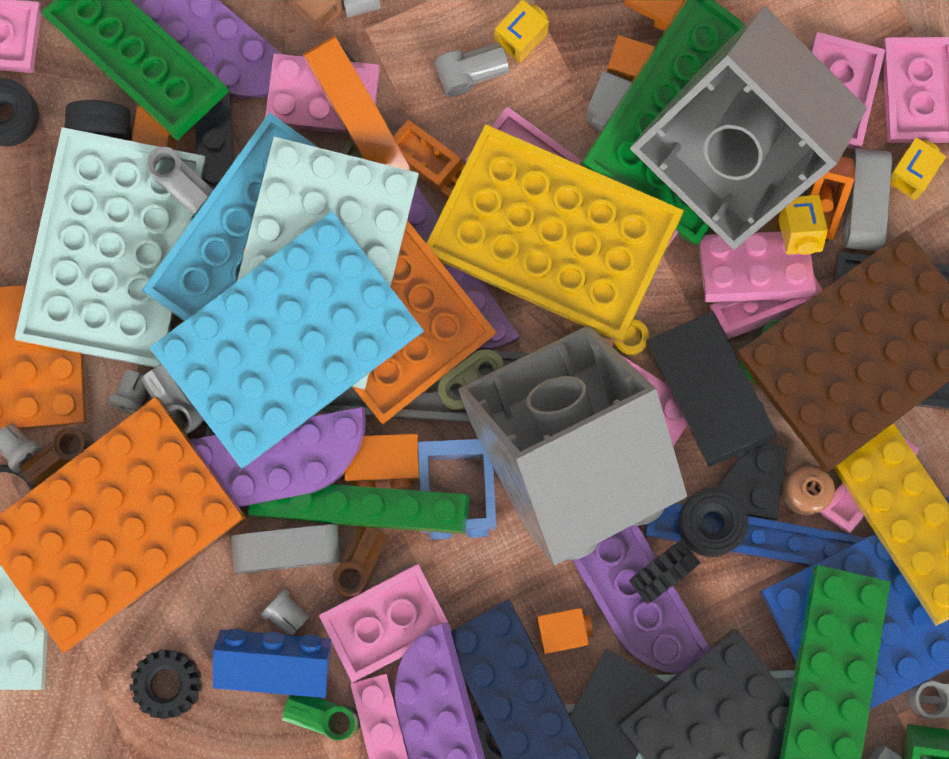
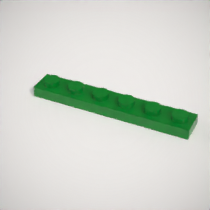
[248,484,470,534]

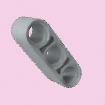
[844,148,892,251]
[231,524,341,574]

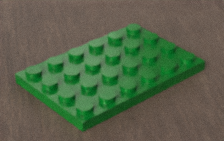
[580,0,745,246]

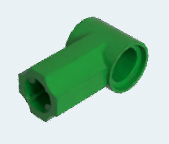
[282,695,360,741]

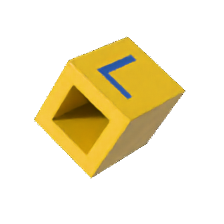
[494,0,549,64]
[890,137,947,200]
[779,195,828,255]

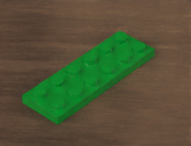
[41,0,229,141]
[780,565,891,759]

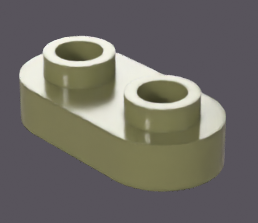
[438,349,504,410]

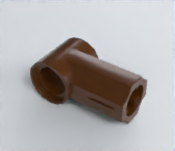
[20,427,95,488]
[333,526,388,599]

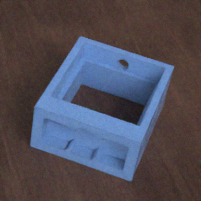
[418,439,496,540]

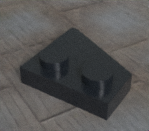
[718,443,787,520]

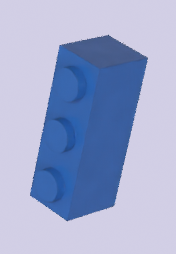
[213,629,332,698]

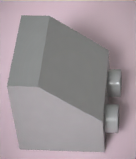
[630,5,867,250]
[458,326,688,566]

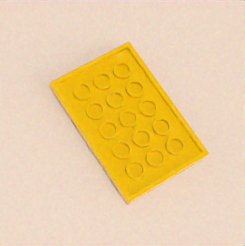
[426,124,684,343]

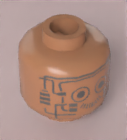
[782,465,835,516]

